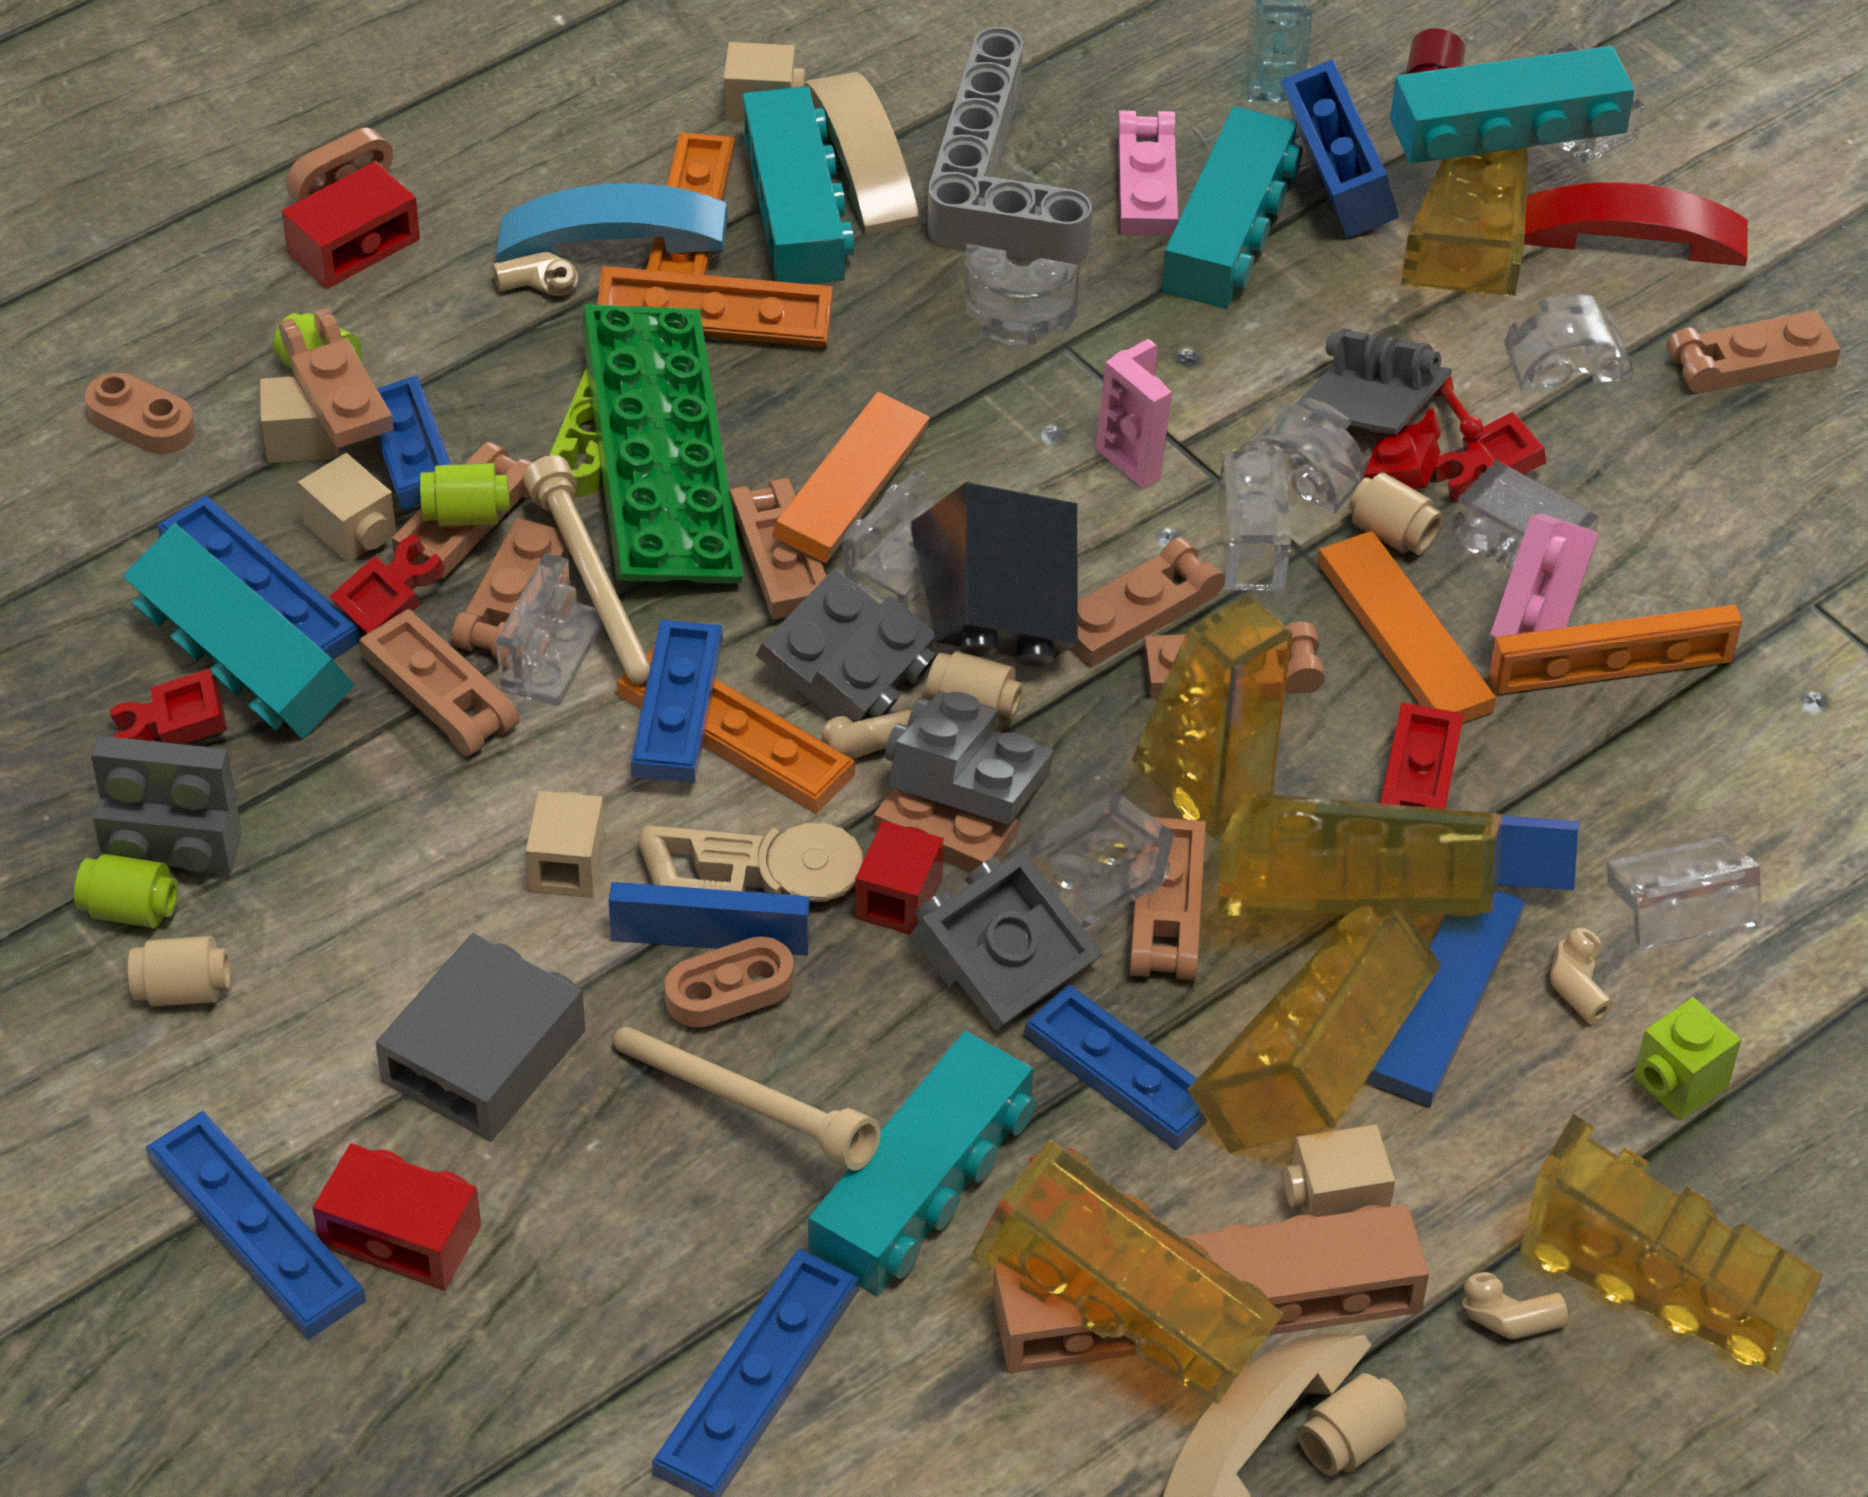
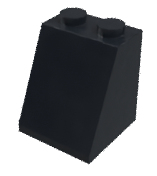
[911,482,1078,666]

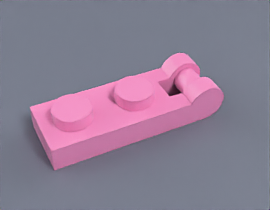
[1118,110,1178,236]

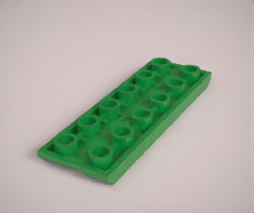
[582,304,743,584]

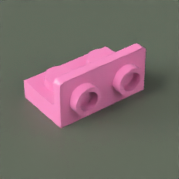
[1095,339,1172,489]
[1490,513,1598,637]

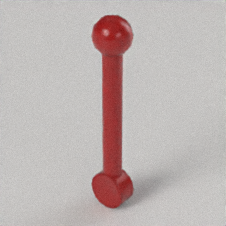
[1433,376,1483,439]

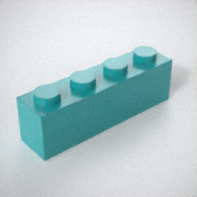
[1390,46,1635,164]
[743,86,854,284]
[1162,106,1303,309]
[122,522,355,740]
[808,1030,1036,1297]

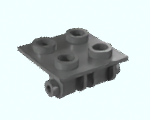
[1291,328,1452,434]

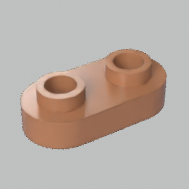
[286,128,393,202]
[85,373,195,454]
[665,937,794,1027]

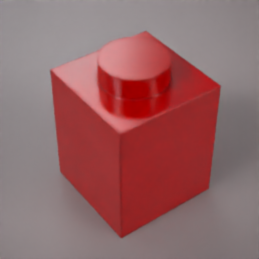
[855,820,944,935]

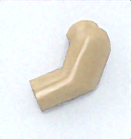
[492,252,578,296]
[822,709,912,759]
[1550,928,1614,1025]
[1462,1272,1569,1339]

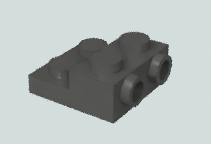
[755,568,937,723]
[885,691,1054,825]
[91,735,242,878]
[909,850,1103,1032]

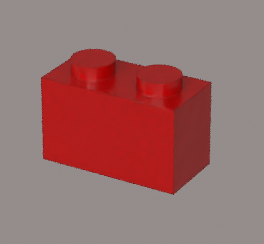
[281,161,420,289]
[312,1143,481,1291]

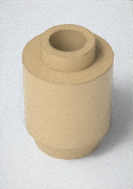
[1349,473,1444,555]
[925,651,1023,728]
[128,936,231,1007]
[1298,1373,1407,1476]

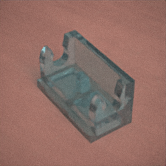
[1245,0,1313,101]

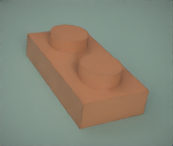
[873,788,1018,873]

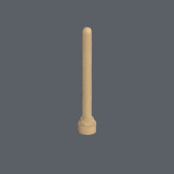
[523,455,651,684]
[613,1027,881,1170]

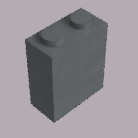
[375,932,586,1142]

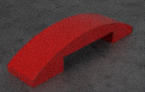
[1518,182,1748,266]

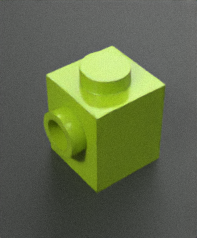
[1633,997,1741,1121]

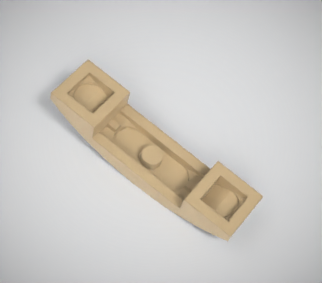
[805,72,919,235]
[1163,1334,1372,1497]

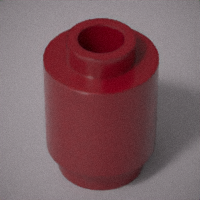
[1406,28,1466,74]

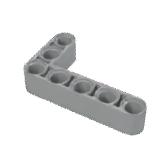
[928,27,1092,266]

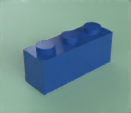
[1281,59,1399,239]

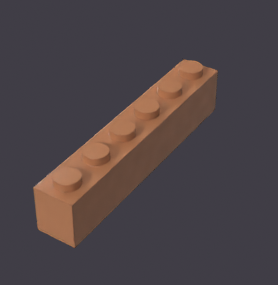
[992,1204,1429,1373]

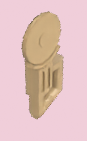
[638,822,863,902]

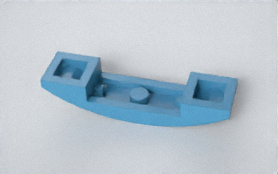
[496,183,728,263]

